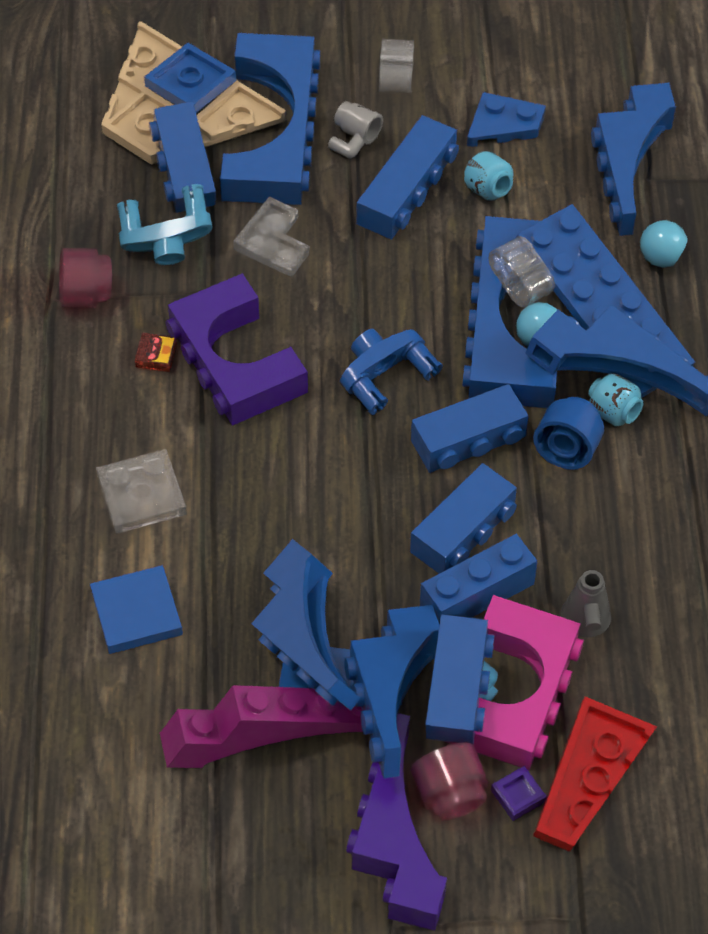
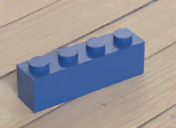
[357,115,459,240]

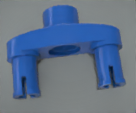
[340,329,443,415]

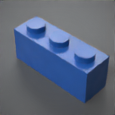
[149,101,216,213]
[411,384,528,473]
[410,463,517,574]
[420,533,537,624]
[426,614,495,745]

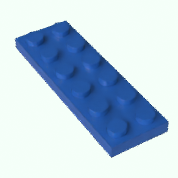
[515,204,695,398]

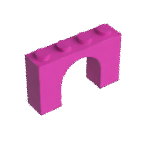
[444,595,584,770]

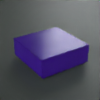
[491,766,547,821]

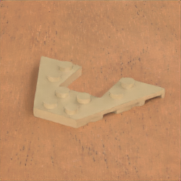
[101,21,287,164]

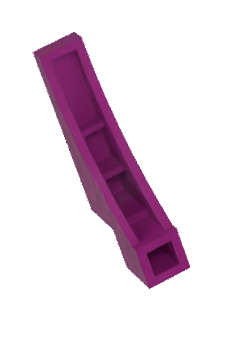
[160,685,363,768]

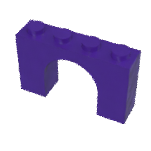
[165,273,308,426]

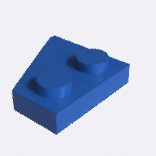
[467,92,546,147]

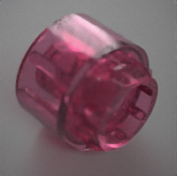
[59,248,112,308]
[411,743,489,820]

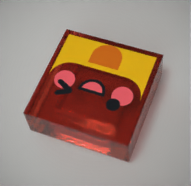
[135,333,177,372]

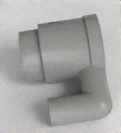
[328,101,383,159]

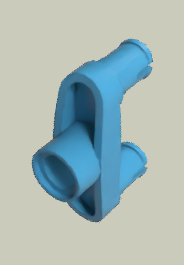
[117,184,212,265]

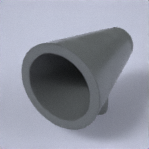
[561,570,611,638]

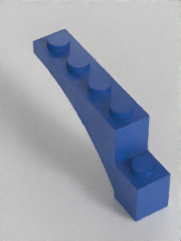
[591,83,676,236]
[525,304,708,417]
[251,539,361,710]
[344,605,440,778]

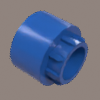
[533,397,604,470]

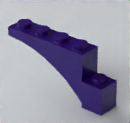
[346,713,447,931]

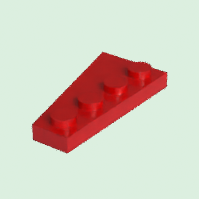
[533,696,657,852]

